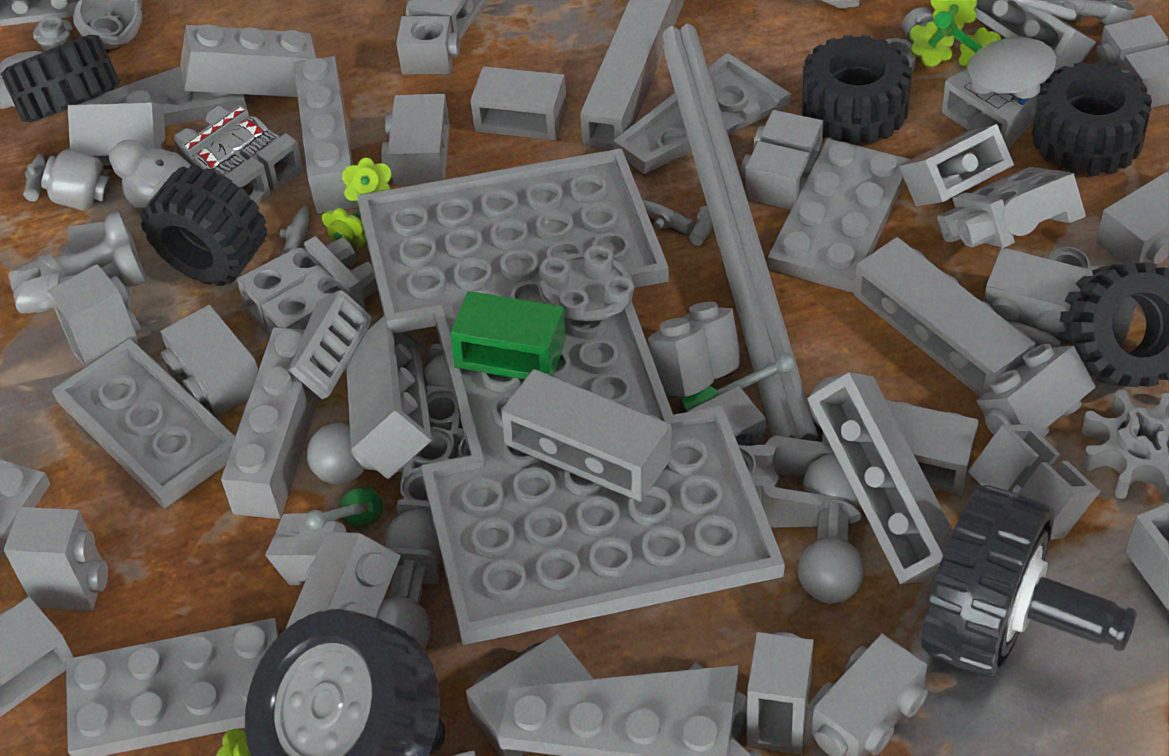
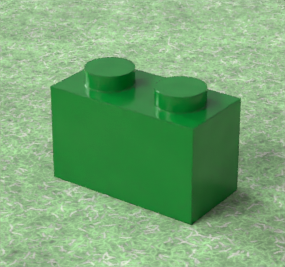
[450,291,566,379]

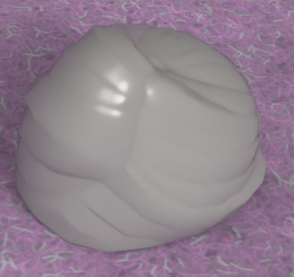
[73,0,143,49]

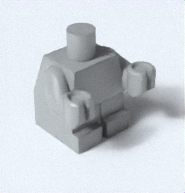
[265,513,347,585]

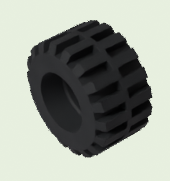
[0,34,120,122]
[802,35,912,145]
[1032,62,1152,176]
[141,165,268,286]
[1060,262,1169,387]

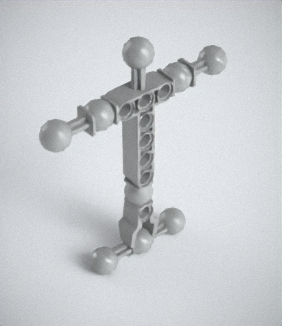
[307,344,865,651]

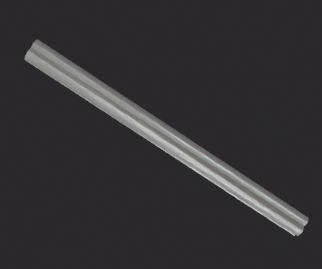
[662,23,819,441]

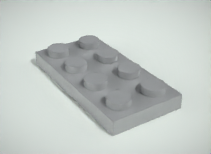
[767,138,911,293]
[52,338,235,509]
[66,618,280,756]

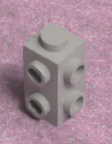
[976,344,1096,437]
[810,633,928,756]

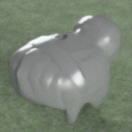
[109,139,191,208]

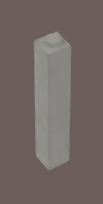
[580,0,685,150]

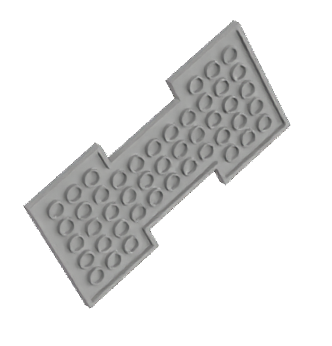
[357,148,785,646]

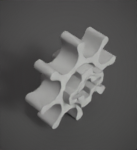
[1081,389,1169,503]

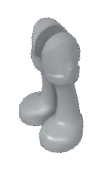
[8,211,147,314]

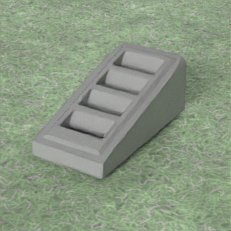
[288,291,372,399]

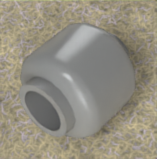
[41,149,110,211]

